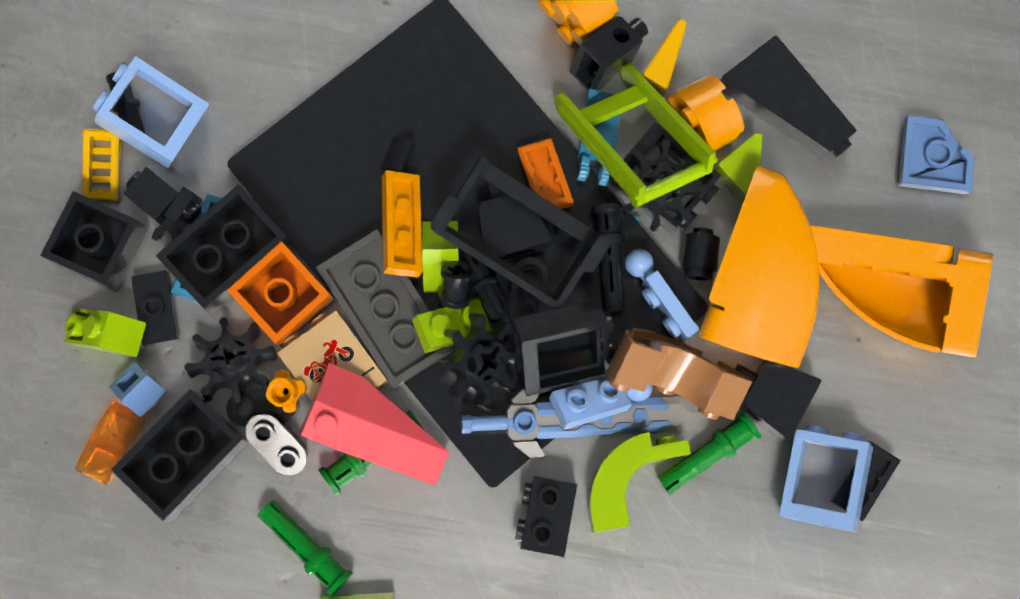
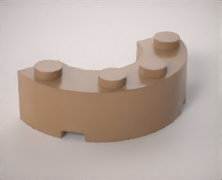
[607,328,752,420]

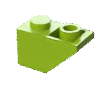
[64,308,146,358]

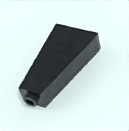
[720,35,857,161]

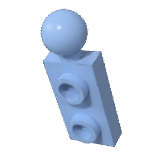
[625,249,699,342]
[549,377,652,430]

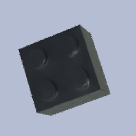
[40,191,148,292]

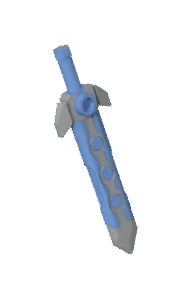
[460,389,706,458]

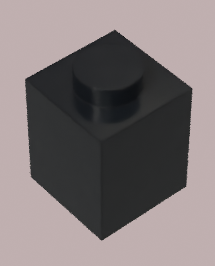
[123,166,178,225]

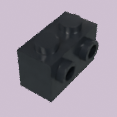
[515,476,578,557]

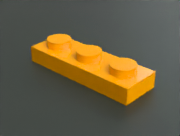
[382,170,422,278]

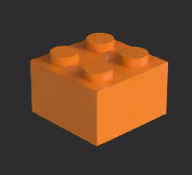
[227,241,335,347]

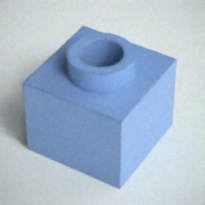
[109,360,166,417]

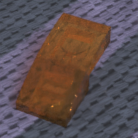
[75,400,146,486]

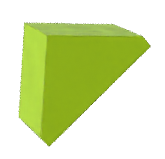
[715,133,762,205]
[422,221,459,293]

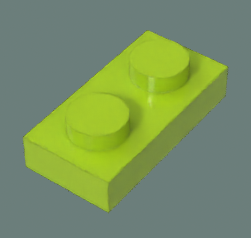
[412,298,492,353]

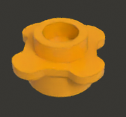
[266,370,307,413]

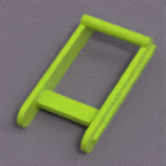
[554,63,718,208]

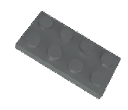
[316,229,454,389]

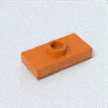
[517,138,574,209]

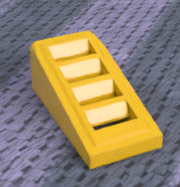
[642,19,687,97]
[82,129,123,201]

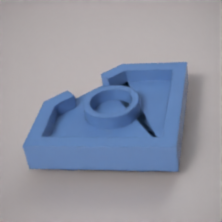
[898,115,974,195]

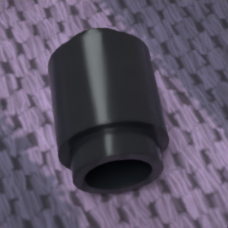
[681,227,720,281]

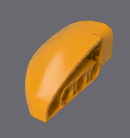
[698,165,819,368]
[810,225,993,358]

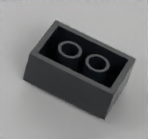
[156,184,291,315]
[111,389,249,522]

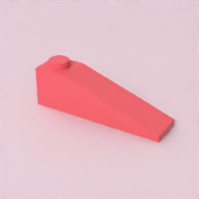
[300,362,449,485]

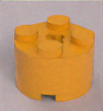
[538,0,619,45]
[665,74,744,151]

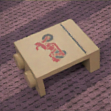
[277,311,389,401]

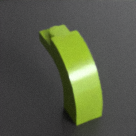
[588,432,691,533]

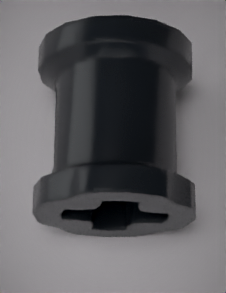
[438,261,473,309]

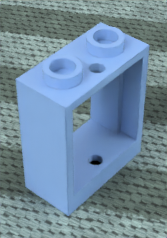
[93,56,209,169]
[779,425,873,533]

